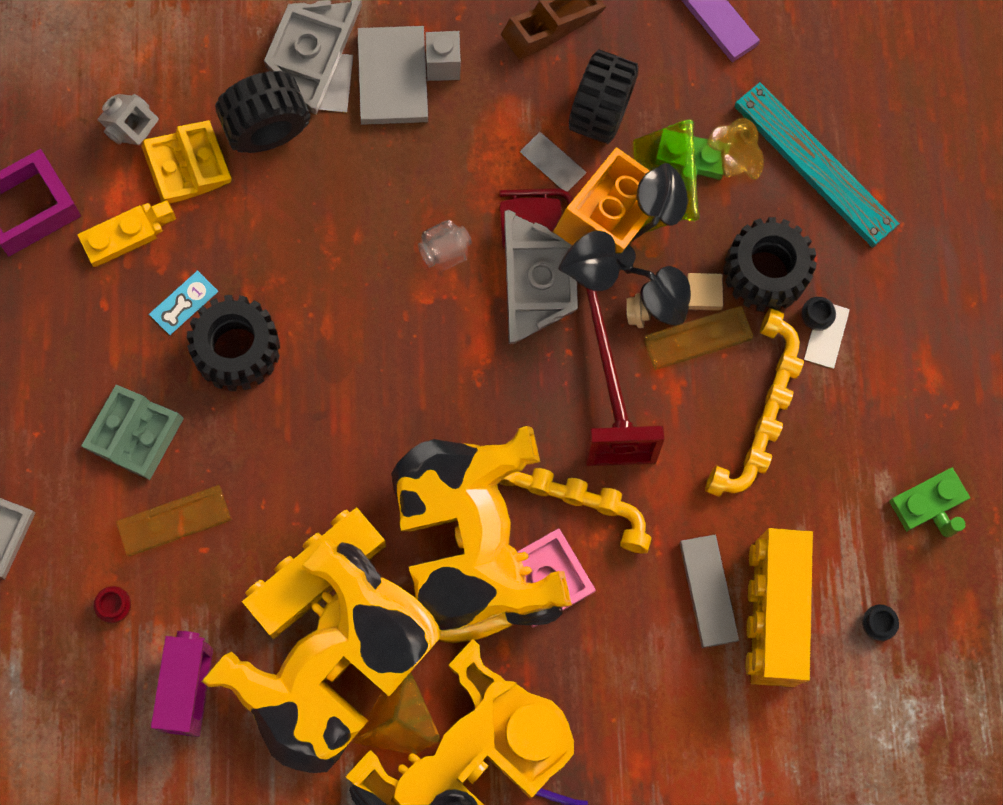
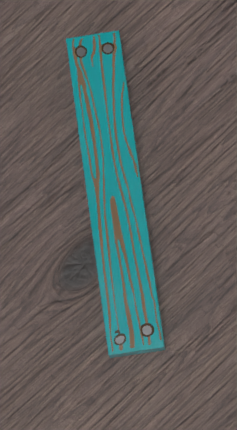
[734,82,900,248]

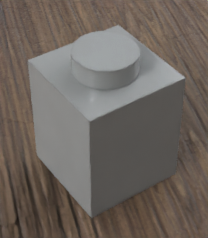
[426,31,461,81]

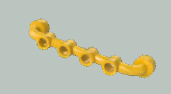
[705,308,804,497]
[499,468,651,554]

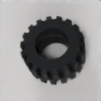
[569,49,638,144]
[215,71,310,153]
[723,217,817,312]
[187,295,280,391]

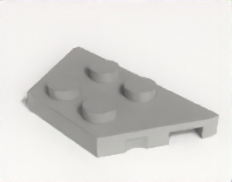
[264,0,362,115]
[504,210,578,344]

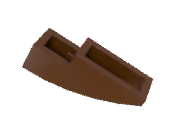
[501,0,606,60]

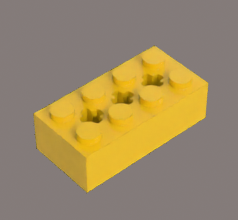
[745,528,813,687]

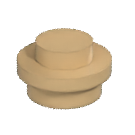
[627,293,651,328]

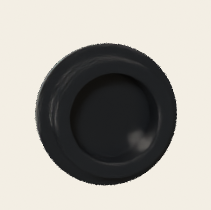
[801,297,836,331]
[862,604,899,641]

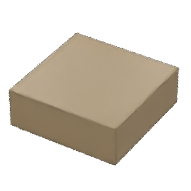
[687,273,723,310]

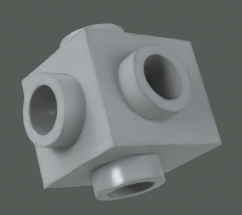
[97,94,159,145]

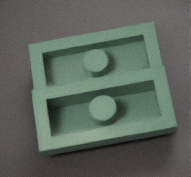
[81,385,184,480]

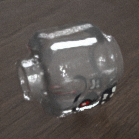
[418,220,472,271]

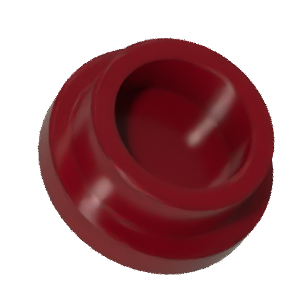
[94,586,131,623]

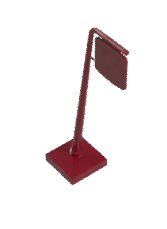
[499,188,665,466]

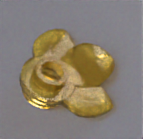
[707,118,764,180]

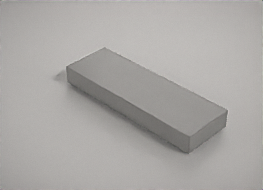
[679,534,739,648]

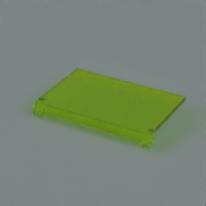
[634,120,700,233]

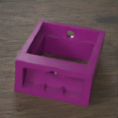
[0,149,81,257]
[151,631,213,737]

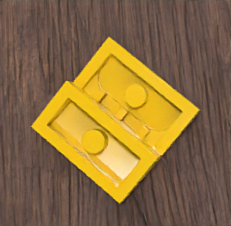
[141,120,231,204]

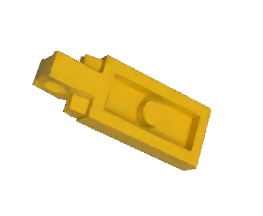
[77,200,176,267]

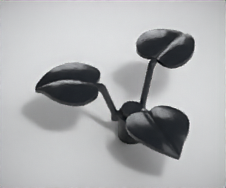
[558,163,691,326]

